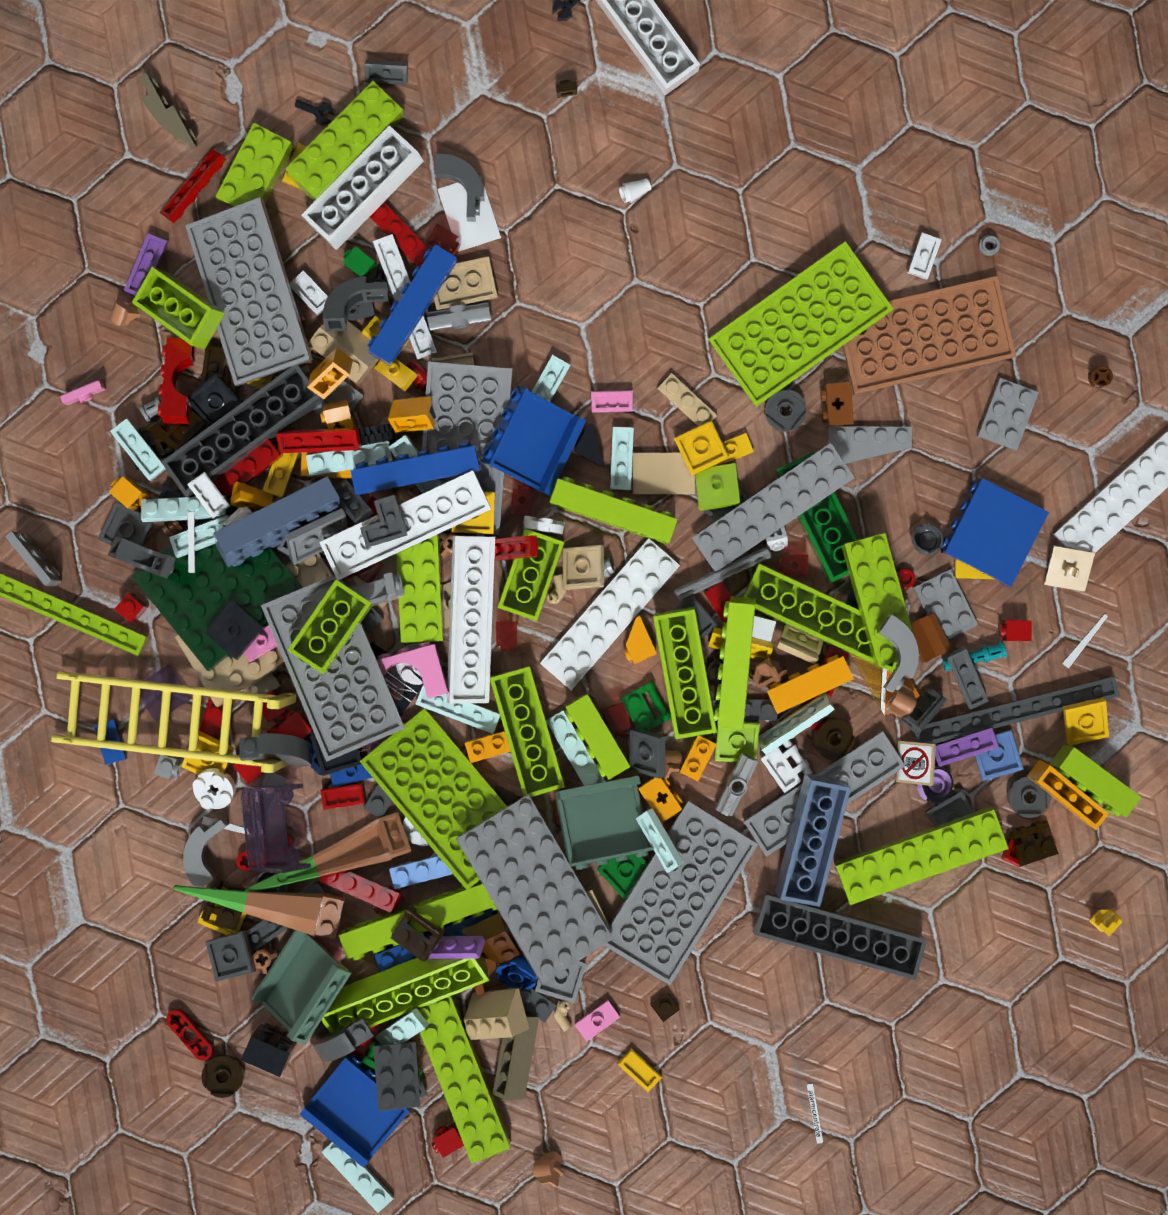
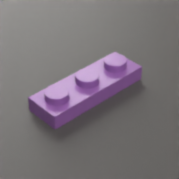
[124,233,169,296]
[935,728,1000,767]
[427,936,485,959]

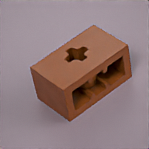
[820,382,854,427]

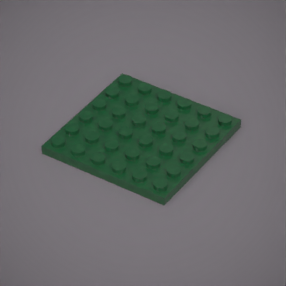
[131,497,303,671]

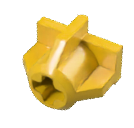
[1089,909,1123,936]

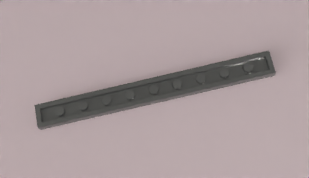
[914,676,1120,744]

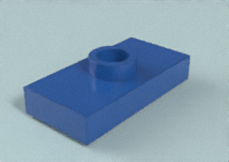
[94,719,127,765]
[330,758,373,787]

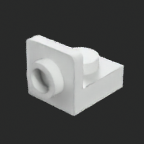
[765,526,788,551]

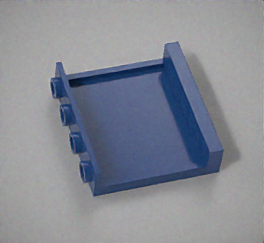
[481,386,586,496]
[941,478,1049,587]
[299,1053,412,1168]

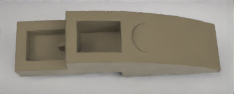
[139,73,197,149]

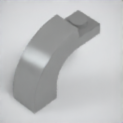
[350,572,404,606]
[877,615,919,692]
[183,818,229,888]

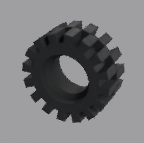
[358,424,396,446]

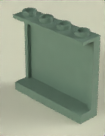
[555,776,654,870]
[251,930,351,1044]

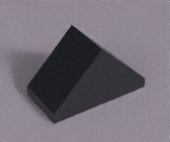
[574,424,604,467]

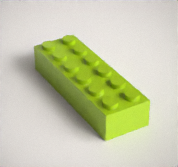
[285,81,404,202]
[550,476,678,545]
[841,533,920,667]
[396,534,445,643]
[714,596,756,730]
[653,606,717,739]
[490,666,565,797]

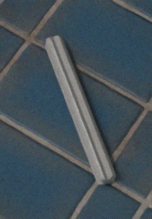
[674,547,771,601]

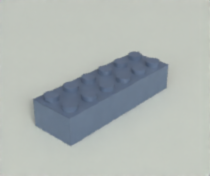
[213,477,340,567]
[775,773,851,907]

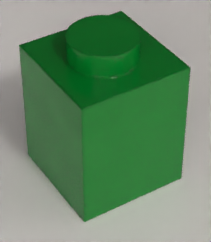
[343,246,377,278]

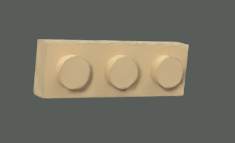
[657,373,717,427]

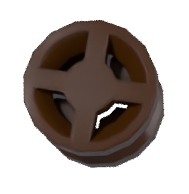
[1088,366,1113,388]
[161,520,186,538]

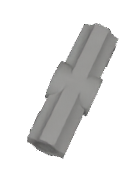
[427,303,491,331]
[715,753,759,816]

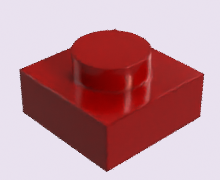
[1001,839,1022,867]

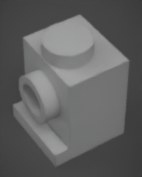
[154,755,184,779]

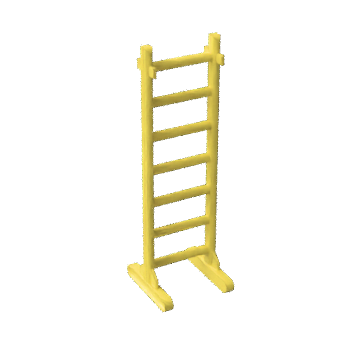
[51,671,296,773]

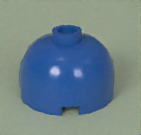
[496,950,537,990]

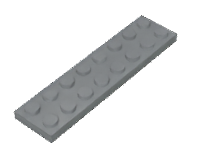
[692,443,855,572]
[743,731,905,857]

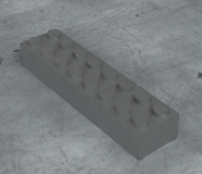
[161,365,325,497]
[752,891,927,980]

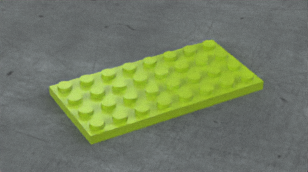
[708,241,894,407]
[360,708,507,890]

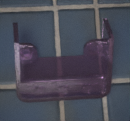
[241,783,311,873]

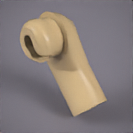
[547,574,567,604]
[554,1000,572,1032]

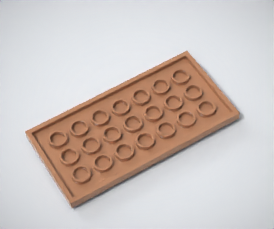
[842,276,1016,395]

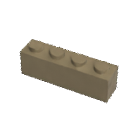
[493,1012,539,1100]

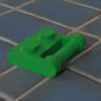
[620,681,671,731]

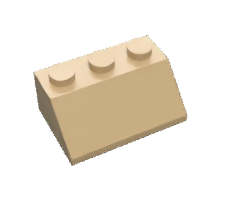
[308,320,379,384]
[464,988,529,1040]

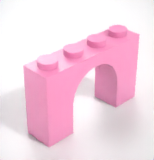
[377,642,449,698]

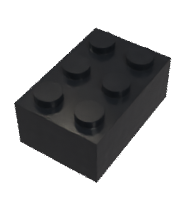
[241,1023,298,1077]

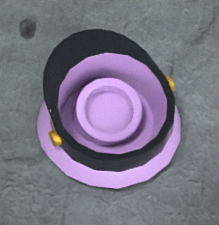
[917,766,954,803]

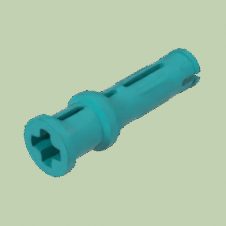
[942,640,1007,672]

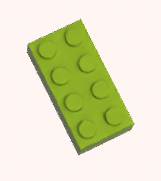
[215,123,294,208]
[132,267,225,349]
[498,529,564,621]
[288,580,373,675]
[564,693,630,779]
[1049,745,1142,818]

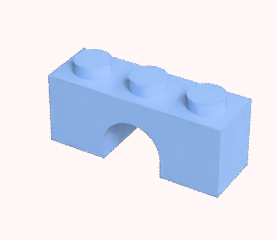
[389,854,453,889]

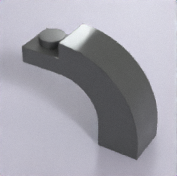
[434,153,485,222]
[323,276,389,332]
[107,536,176,579]
[239,734,312,767]
[310,1016,374,1062]

